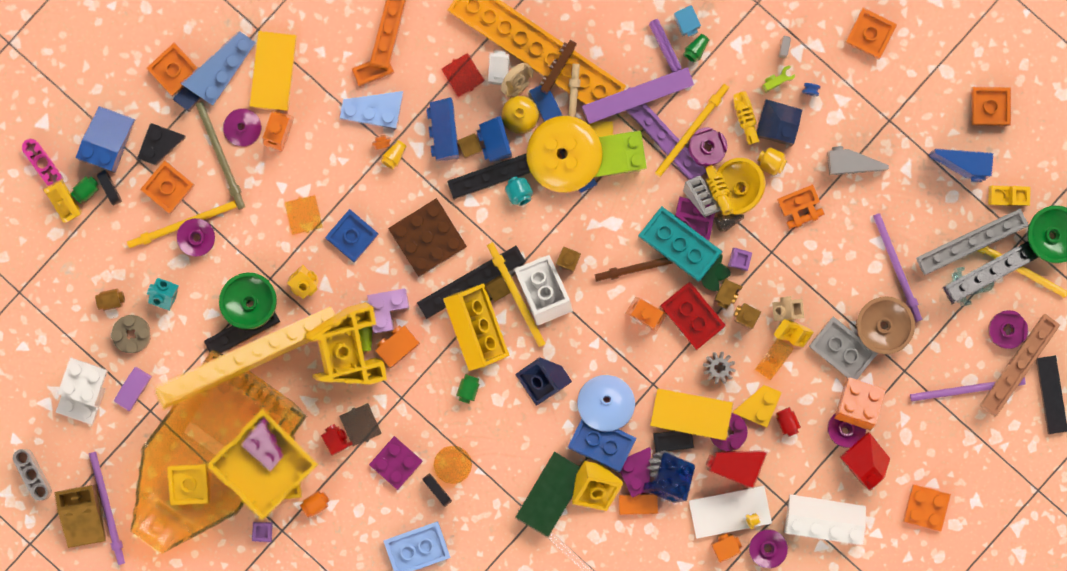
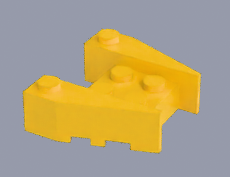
[304,302,387,385]

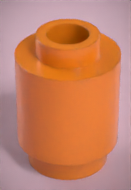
[300,491,330,518]

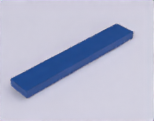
[529,86,597,193]

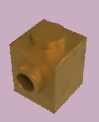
[733,303,761,329]

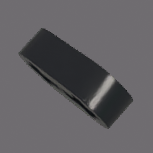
[97,170,122,206]
[422,473,452,507]

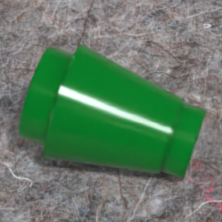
[683,34,710,63]

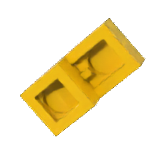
[988,185,1030,206]
[773,319,814,347]

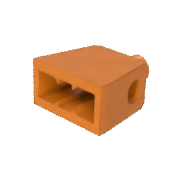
[263,111,294,151]
[626,297,667,332]

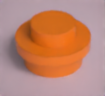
[372,135,391,150]

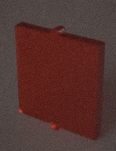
[441,53,485,98]

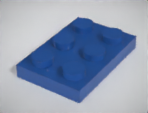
[568,419,637,473]

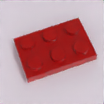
[660,281,726,350]

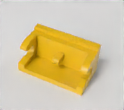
[43,179,82,223]

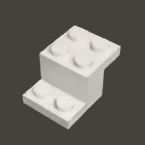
[56,357,108,425]

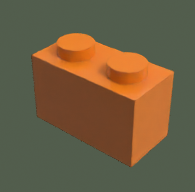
[375,325,420,368]

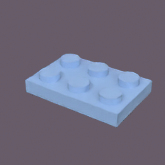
[383,521,451,571]

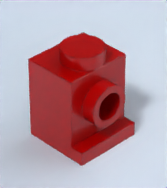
[321,424,353,455]

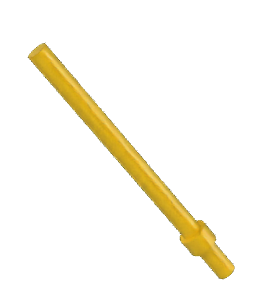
[655,84,729,177]
[127,201,237,249]
[486,242,546,347]
[978,245,1067,298]

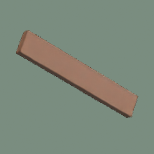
[979,314,1060,417]

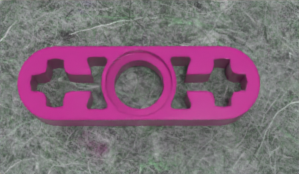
[22,139,63,186]

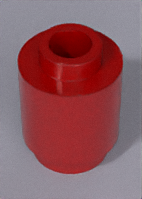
[776,407,801,437]

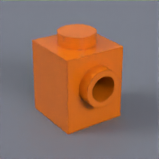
[711,533,742,562]

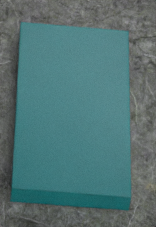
[638,206,723,282]

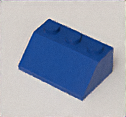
[427,97,459,161]

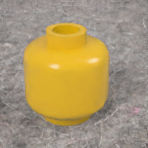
[757,147,787,176]

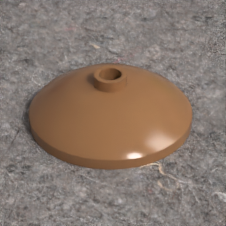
[857,296,915,354]

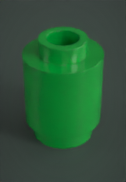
[70,176,99,204]
[456,374,480,404]

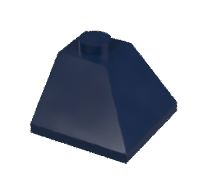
[756,99,802,146]
[515,357,572,406]

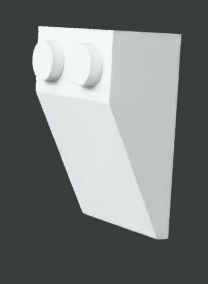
[514,255,573,326]

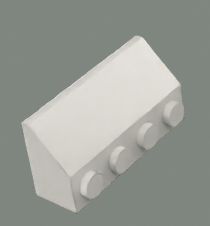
[784,494,866,545]

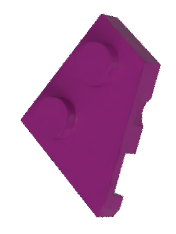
[675,197,715,241]

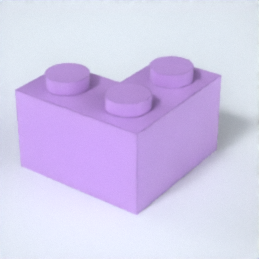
[367,288,410,334]

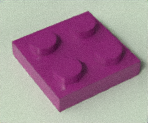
[369,436,423,490]

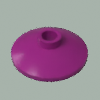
[223,109,262,147]
[177,218,215,257]
[828,413,866,448]
[749,530,788,568]

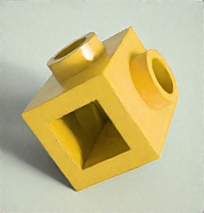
[287,265,319,299]

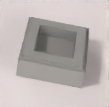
[778,36,791,58]

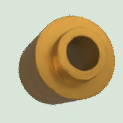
[95,288,125,311]

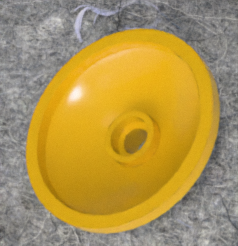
[717,158,765,215]

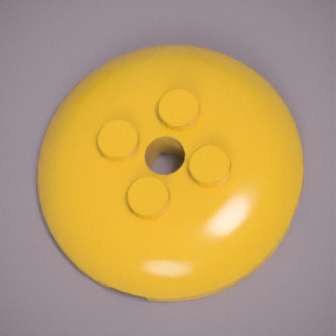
[526,116,603,193]

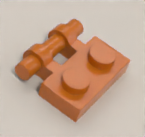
[777,184,825,229]

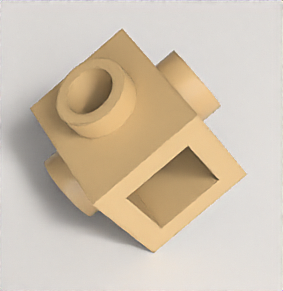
[772,296,804,322]

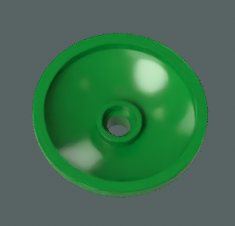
[1028,205,1067,263]
[219,272,277,330]

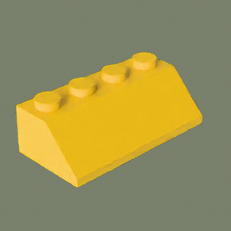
[443,283,509,371]

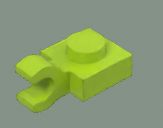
[762,66,795,93]

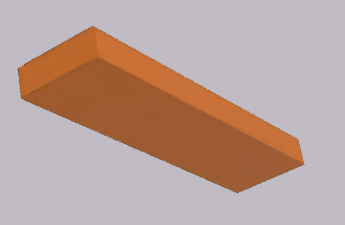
[370,0,406,70]

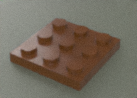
[388,198,467,277]

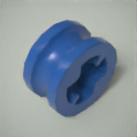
[802,83,821,96]

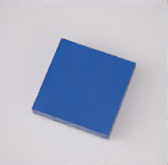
[325,209,379,263]

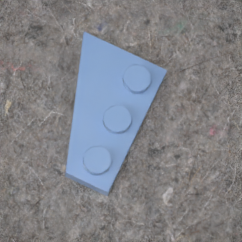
[340,91,403,129]

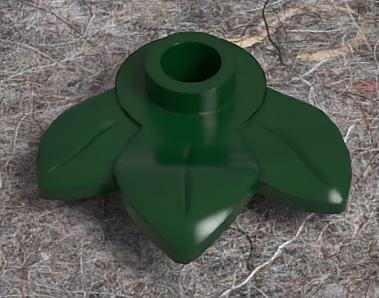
[701,254,731,291]

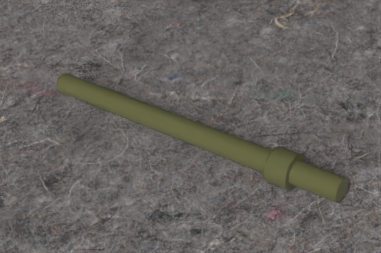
[196,102,246,210]

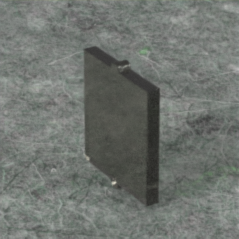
[340,403,382,446]

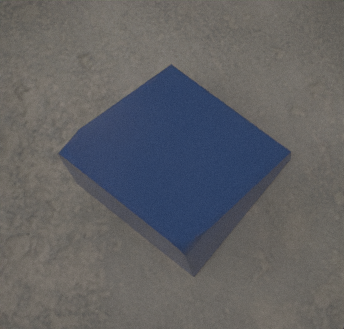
[173,86,201,112]

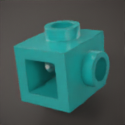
[147,278,179,311]

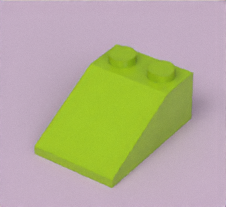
[594,131,647,178]

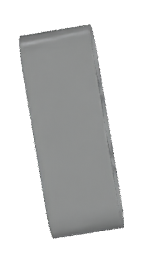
[13,449,52,501]

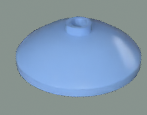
[577,375,635,432]

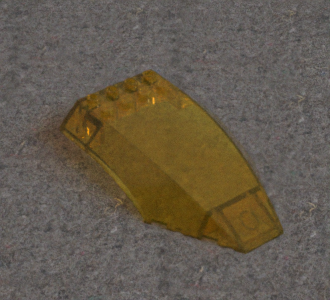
[130,349,307,554]

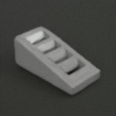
[683,176,721,217]

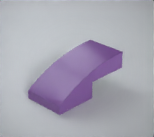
[114,367,152,411]

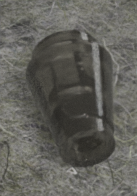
[714,213,744,232]

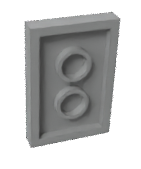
[809,316,878,380]

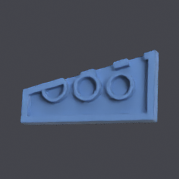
[180,31,256,105]

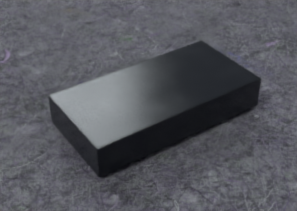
[653,431,694,453]

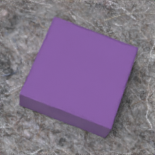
[728,248,752,271]
[252,522,273,542]

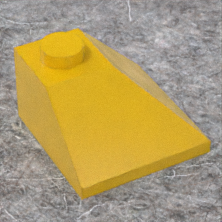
[572,461,623,511]

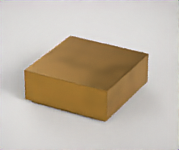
[457,133,482,158]
[484,275,511,302]

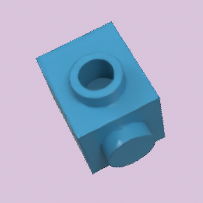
[673,5,701,37]

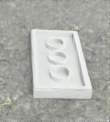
[689,485,772,539]

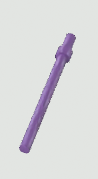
[873,213,923,322]
[910,377,1026,402]
[89,452,125,565]

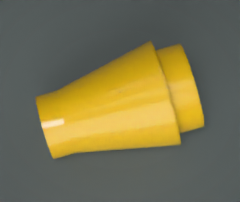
[381,140,407,169]

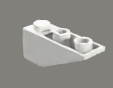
[488,50,510,85]

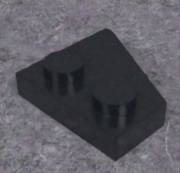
[137,123,186,165]

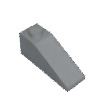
[827,146,889,175]

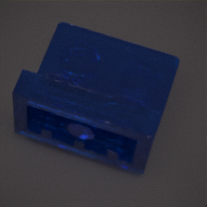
[643,452,695,503]

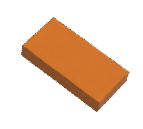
[352,61,394,87]
[619,494,658,515]

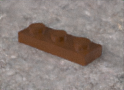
[539,40,577,95]

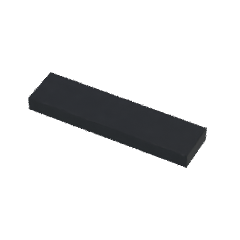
[204,312,281,358]
[1036,355,1067,434]

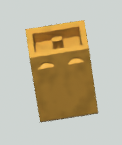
[54,484,106,548]

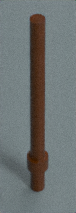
[594,257,672,282]

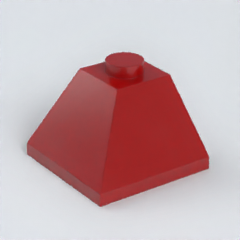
[840,432,890,491]

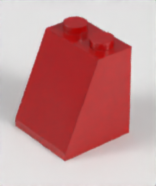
[706,450,768,488]

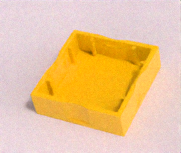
[207,409,318,520]

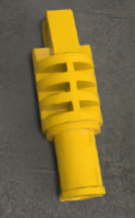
[733,91,760,145]
[705,165,734,216]

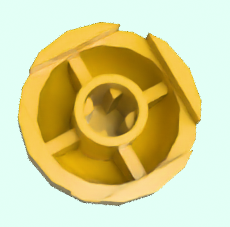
[501,96,539,134]

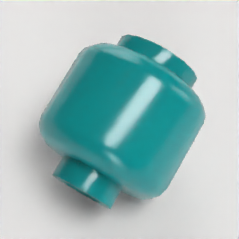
[505,177,533,206]

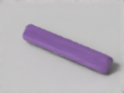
[649,19,681,72]

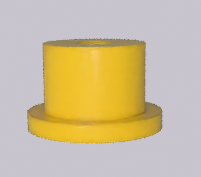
[745,513,760,529]

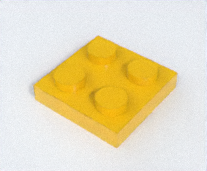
[167,464,210,505]

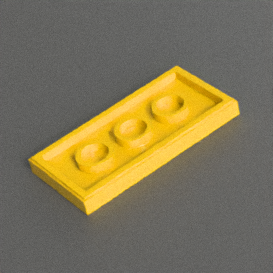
[250,31,297,111]
[650,388,734,441]

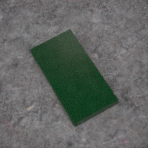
[515,452,581,538]

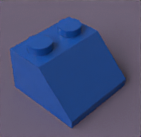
[477,116,512,163]

